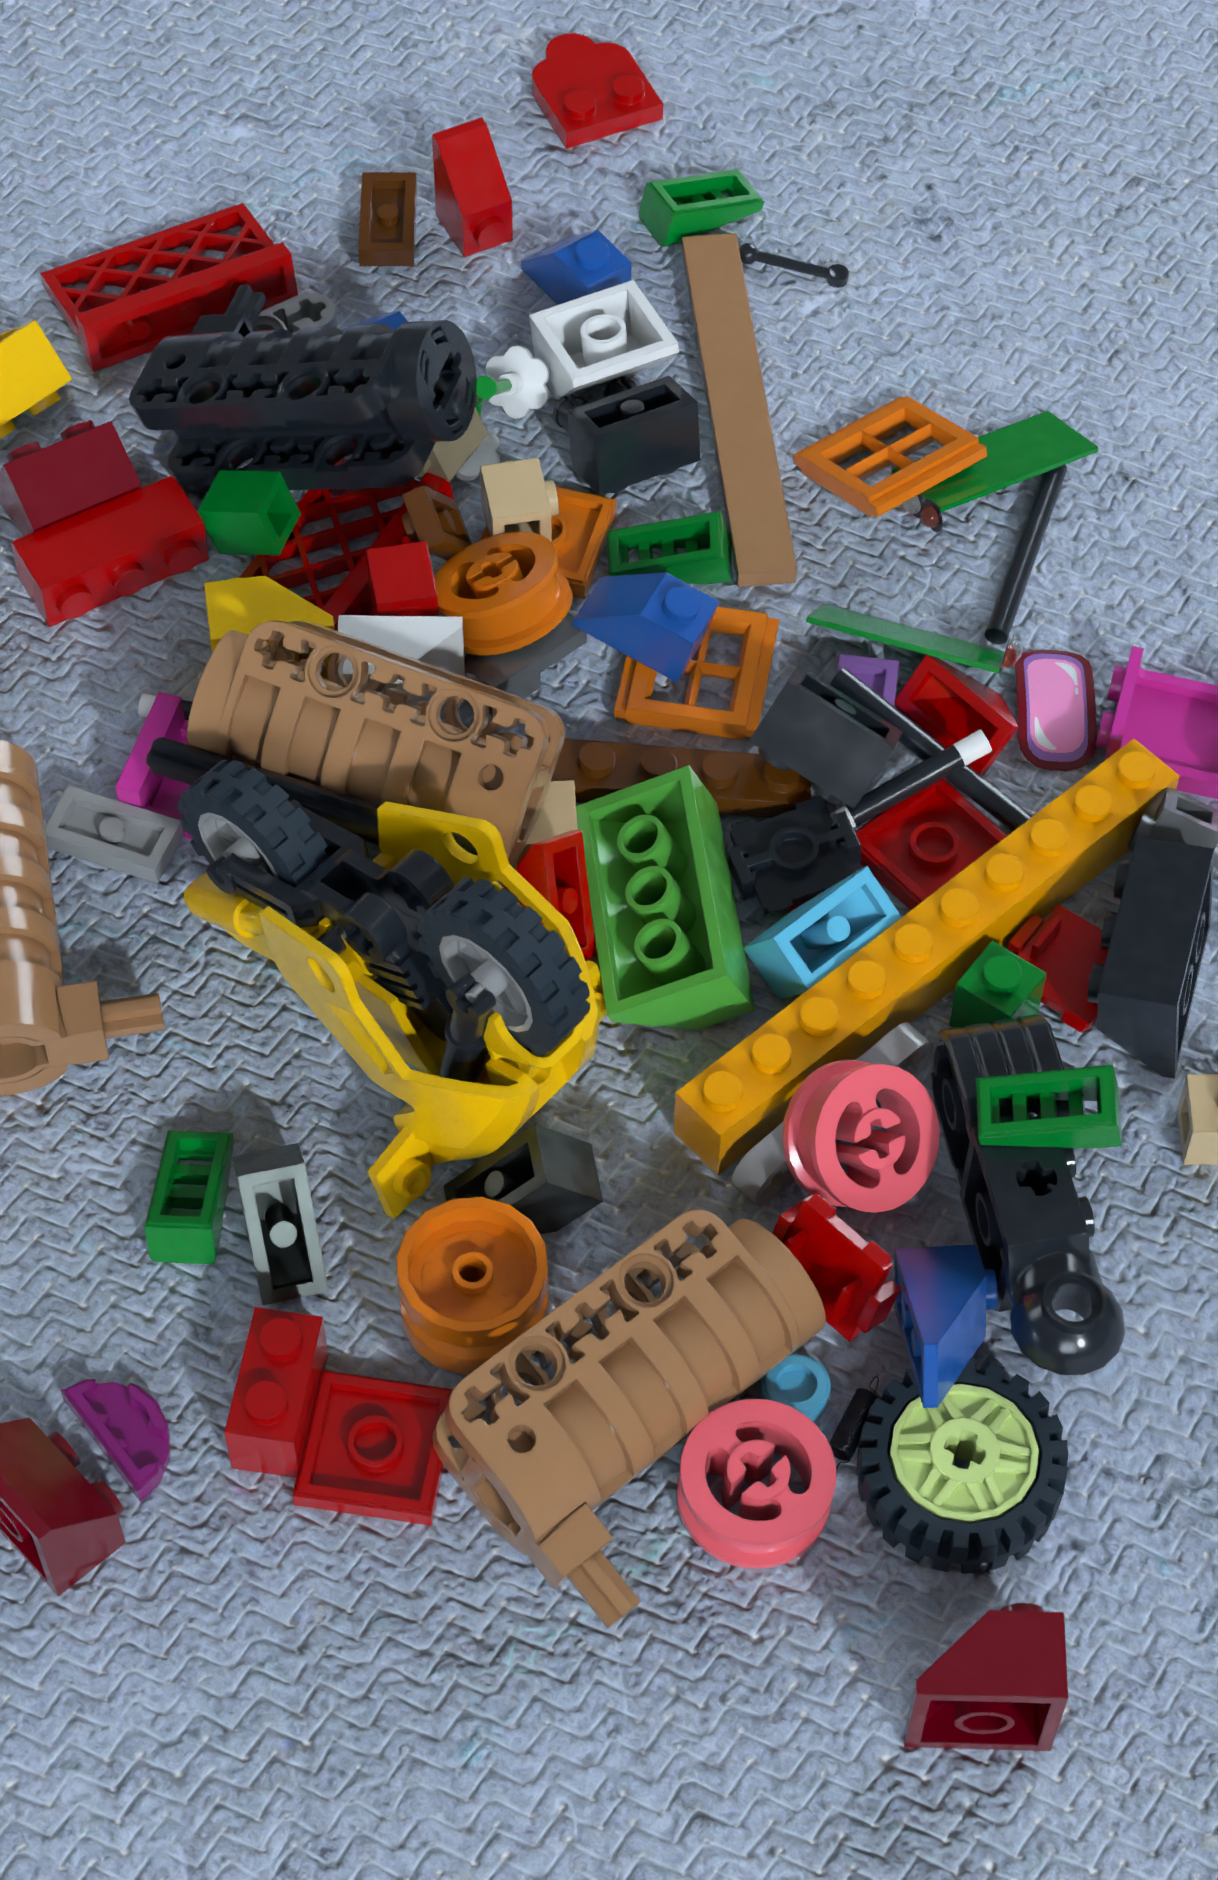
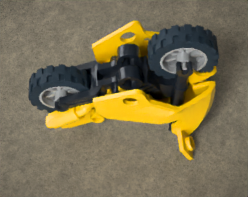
[178,760,607,1219]

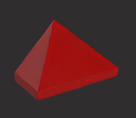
[895,655,1019,776]

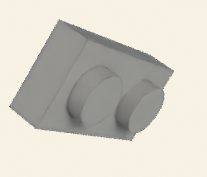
[45,785,184,883]

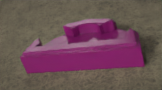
[61,1379,170,1502]

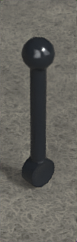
[739,243,849,288]

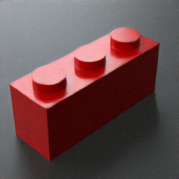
[11,475,209,627]

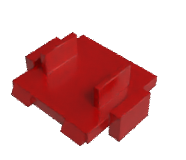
[1008,904,1108,1033]
[772,1192,901,1342]

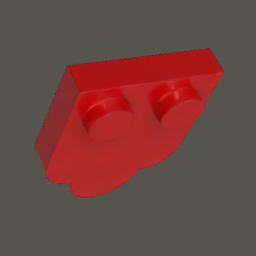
[532,33,663,149]

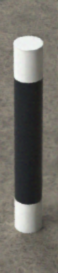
[830,730,992,829]

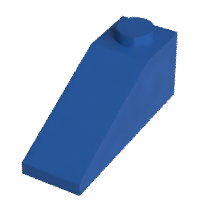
[894,1244,998,1408]

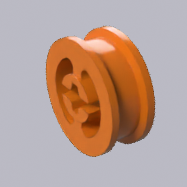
[434,532,573,656]

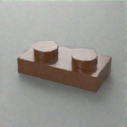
[358,172,417,266]
[402,485,472,561]

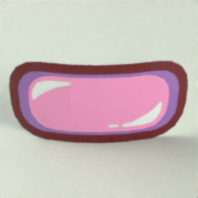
[1015,650,1097,771]

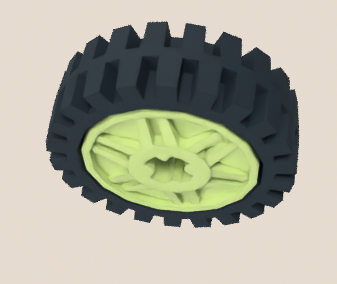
[856,1358,1069,1574]

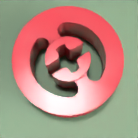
[783,1060,940,1213]
[677,1399,837,1569]

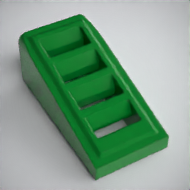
[639,169,764,246]
[607,511,733,584]
[976,1065,1123,1148]
[144,1131,234,1264]

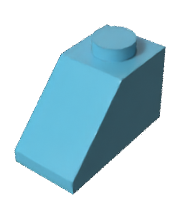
[743,866,902,1000]

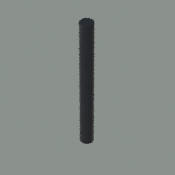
[984,464,1067,645]
[830,667,1033,832]

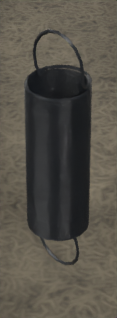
[829,1375,881,1470]

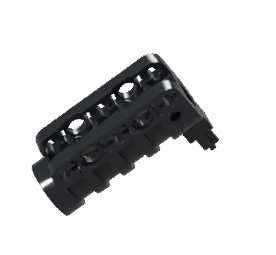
[129,285,477,493]

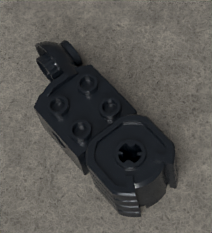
[931,1014,1125,1375]

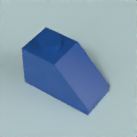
[521,230,632,305]
[572,572,720,683]

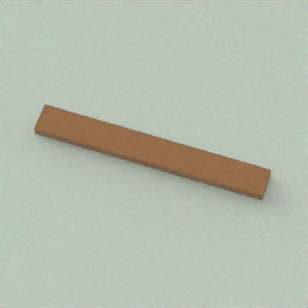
[682,233,797,587]

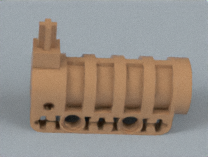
[187,621,565,887]
[0,740,165,1096]
[432,1210,826,1629]

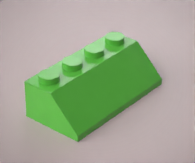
[576,765,755,1031]

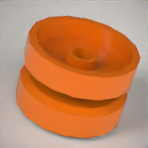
[396,1197,549,1375]

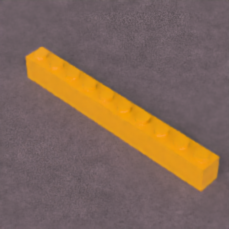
[673,739,1180,1175]

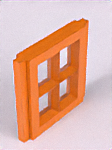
[793,396,987,517]
[614,607,779,741]

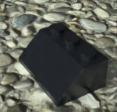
[1087,837,1214,1079]

